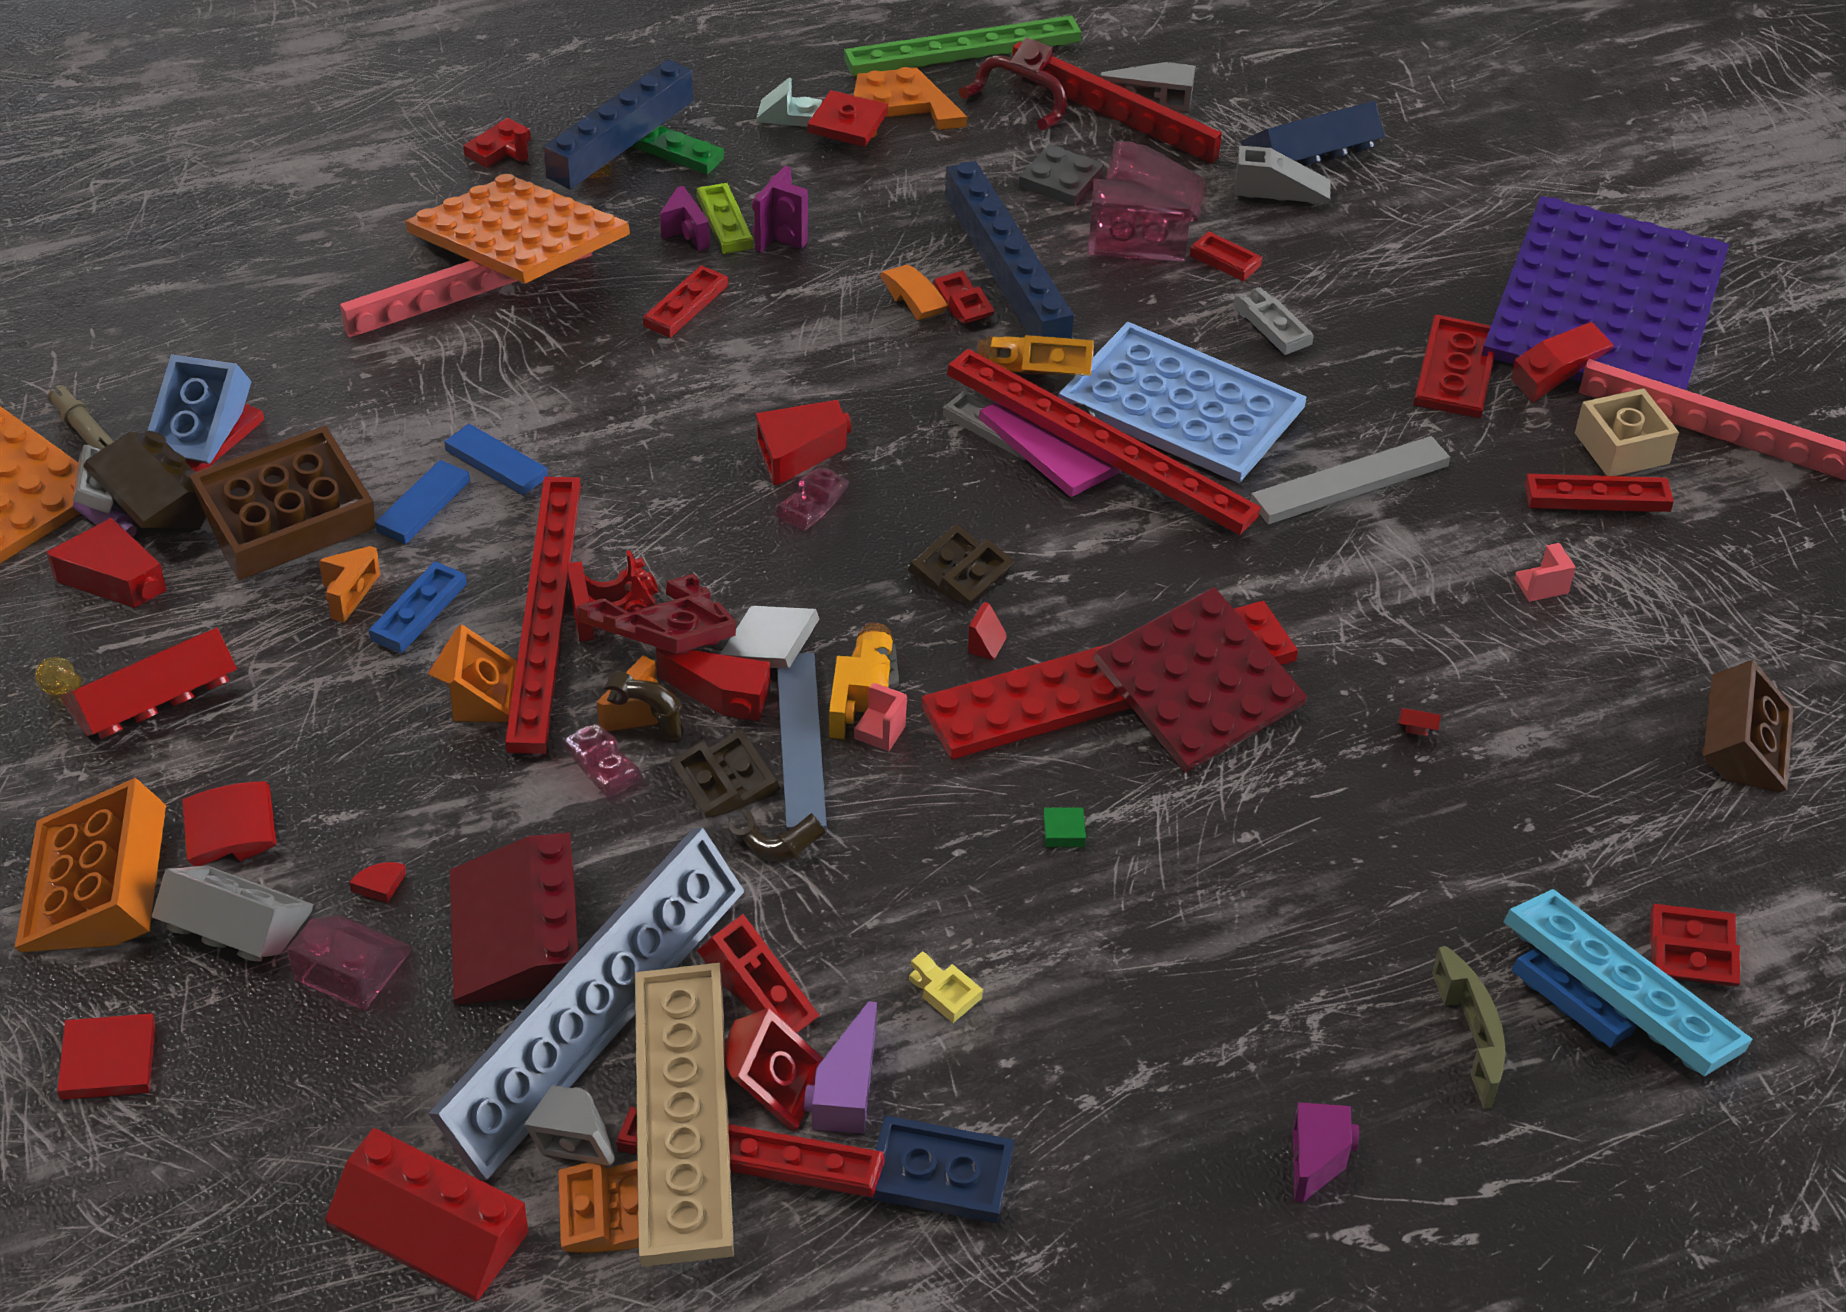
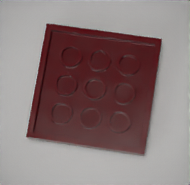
[1093,587,1307,773]

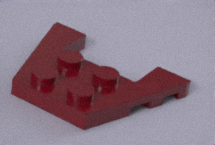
[576,574,737,654]

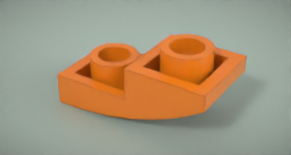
[880,264,948,321]

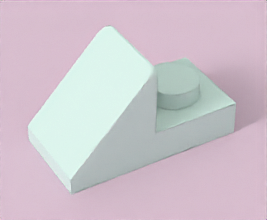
[757,78,822,127]

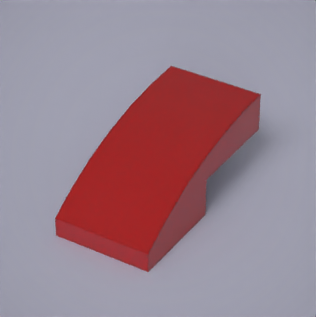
[933,270,995,324]

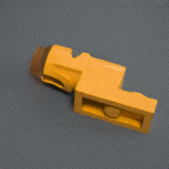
[977,335,1094,376]
[829,623,899,739]

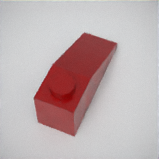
[1511,321,1614,403]
[656,648,770,721]
[697,914,820,1033]

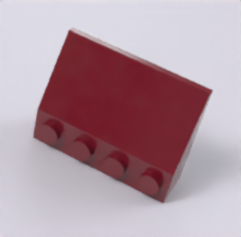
[450,832,579,1005]

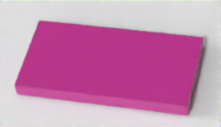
[978,402,1122,497]

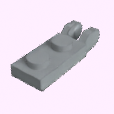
[1233,287,1314,355]

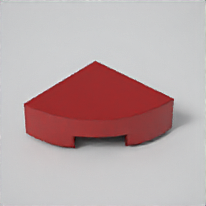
[349,862,406,903]

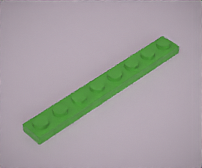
[844,15,1081,76]

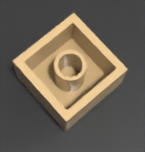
[1575,388,1679,476]

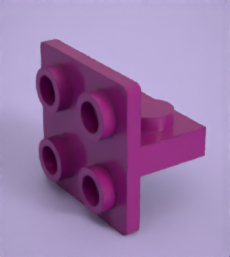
[752,166,808,252]

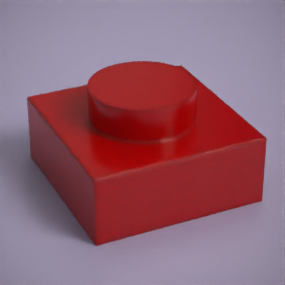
[1398,708,1441,736]

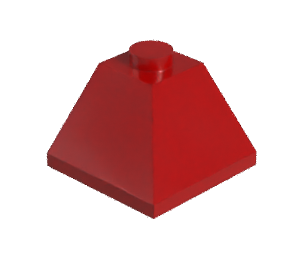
[725,1008,824,1131]

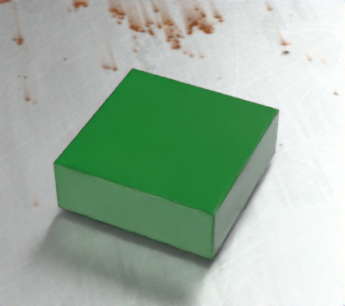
[1043,808,1086,847]

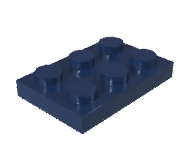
[866,1115,1015,1224]

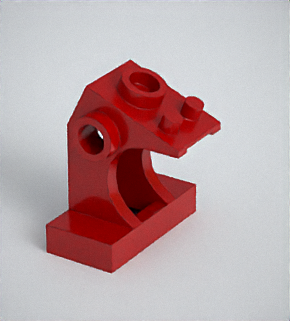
[567,550,659,642]

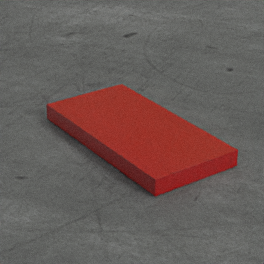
[1413,315,1495,418]

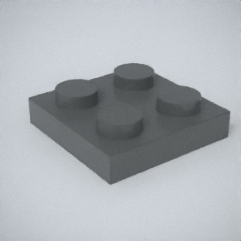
[1019,144,1104,206]

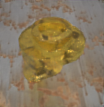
[35,657,82,695]

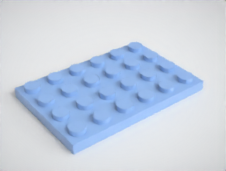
[1058,321,1306,483]

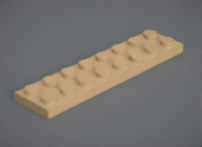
[635,963,734,1267]

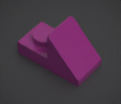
[660,186,710,251]

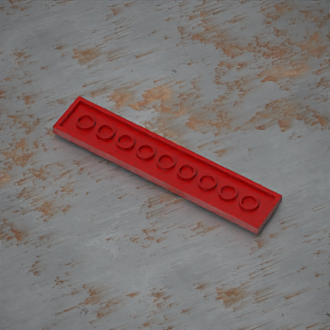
[921,600,1298,760]

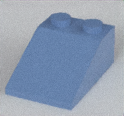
[148,354,252,464]

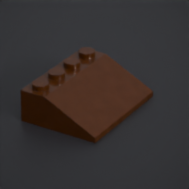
[189,425,375,580]

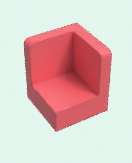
[1514,543,1576,602]
[854,683,907,752]

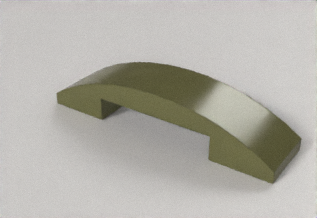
[1432,946,1505,1109]

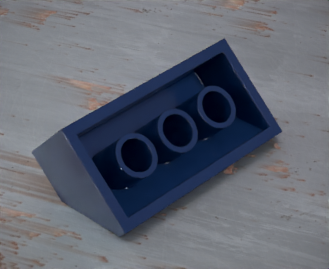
[1240,101,1385,166]

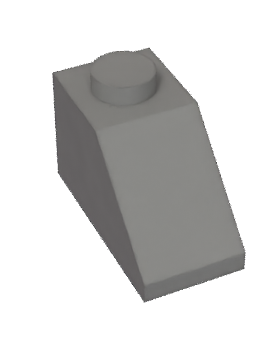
[524,1085,615,1166]

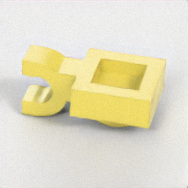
[909,951,983,1023]

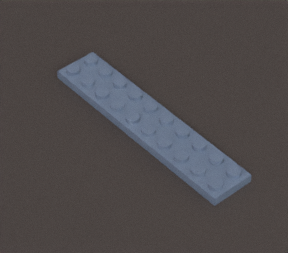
[428,828,744,1180]

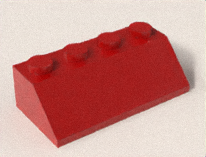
[60,627,237,739]
[325,1128,529,1302]

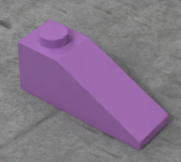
[804,1001,877,1134]

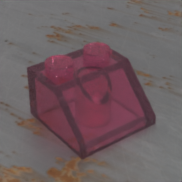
[287,916,412,1010]

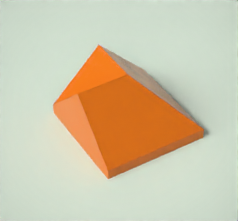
[428,624,517,722]

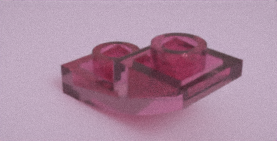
[776,467,849,531]
[563,723,642,797]

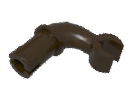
[604,671,684,742]
[728,810,826,862]

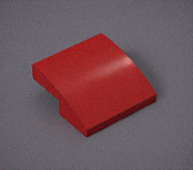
[182,781,277,867]
[1650,904,1740,987]

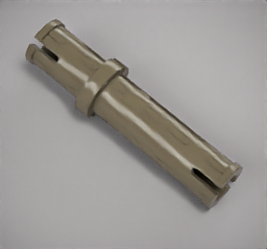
[47,385,114,450]

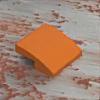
[558,1161,639,1252]

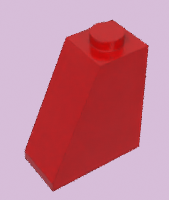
[756,400,852,485]
[46,518,167,608]

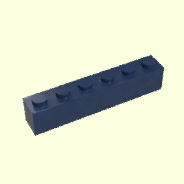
[543,59,693,190]

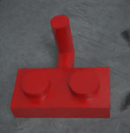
[463,118,531,168]

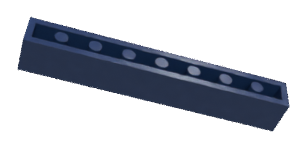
[945,161,1074,339]

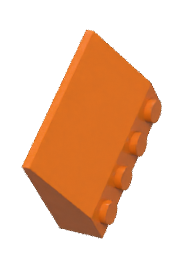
[15,778,166,952]

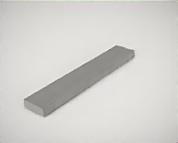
[1250,436,1450,524]

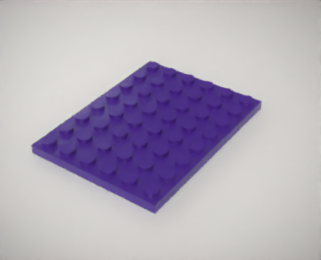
[1481,196,1729,390]

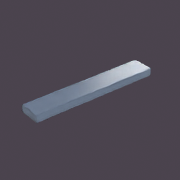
[777,653,827,835]

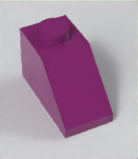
[1292,1102,1359,1202]

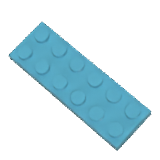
[1503,889,1753,1076]

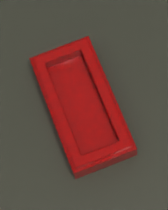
[1189,231,1262,281]

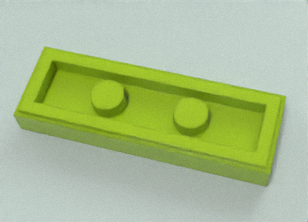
[697,183,754,254]

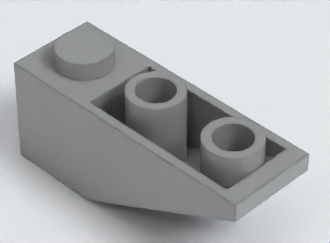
[1234,145,1330,204]

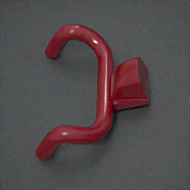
[959,37,1067,130]

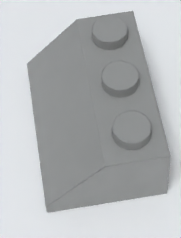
[152,865,314,961]

